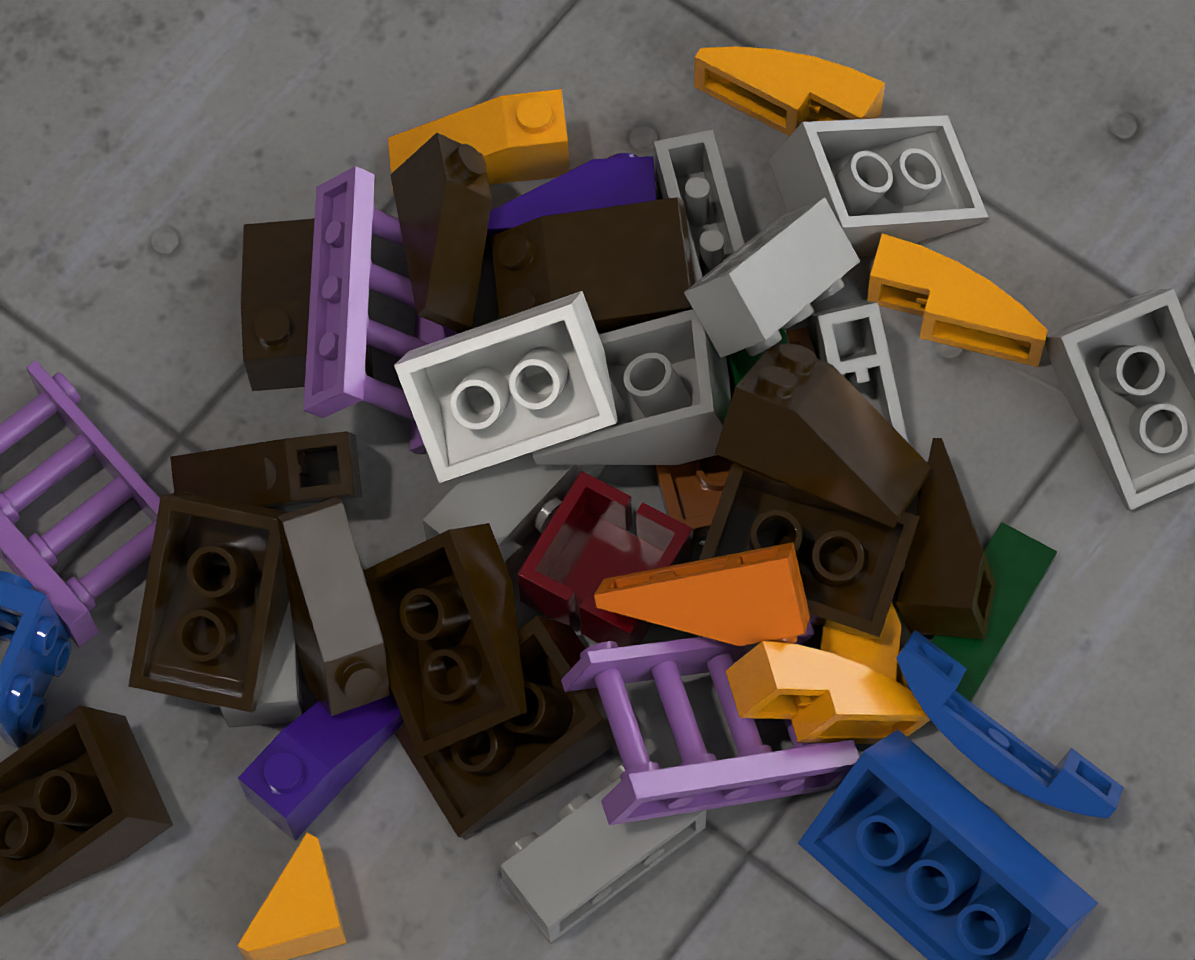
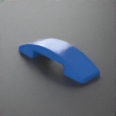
[896,630,1124,818]

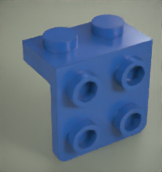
[0,571,71,748]

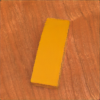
[694,46,885,136]
[867,233,1048,367]
[726,641,931,744]

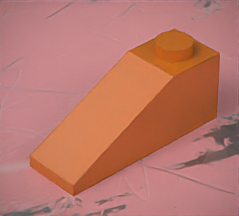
[594,542,810,646]

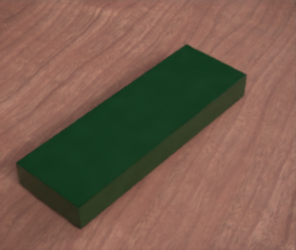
[931,522,1057,703]

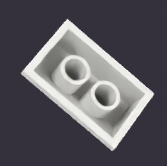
[394,291,618,483]

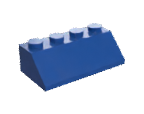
[798,729,1098,960]

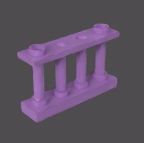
[303,166,459,454]
[0,360,160,648]
[561,623,860,825]

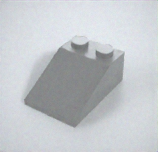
[768,115,989,259]
[1044,289,1195,510]
[532,309,731,465]

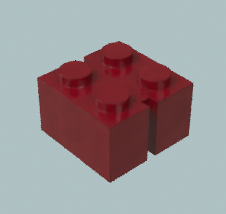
[517,471,693,647]

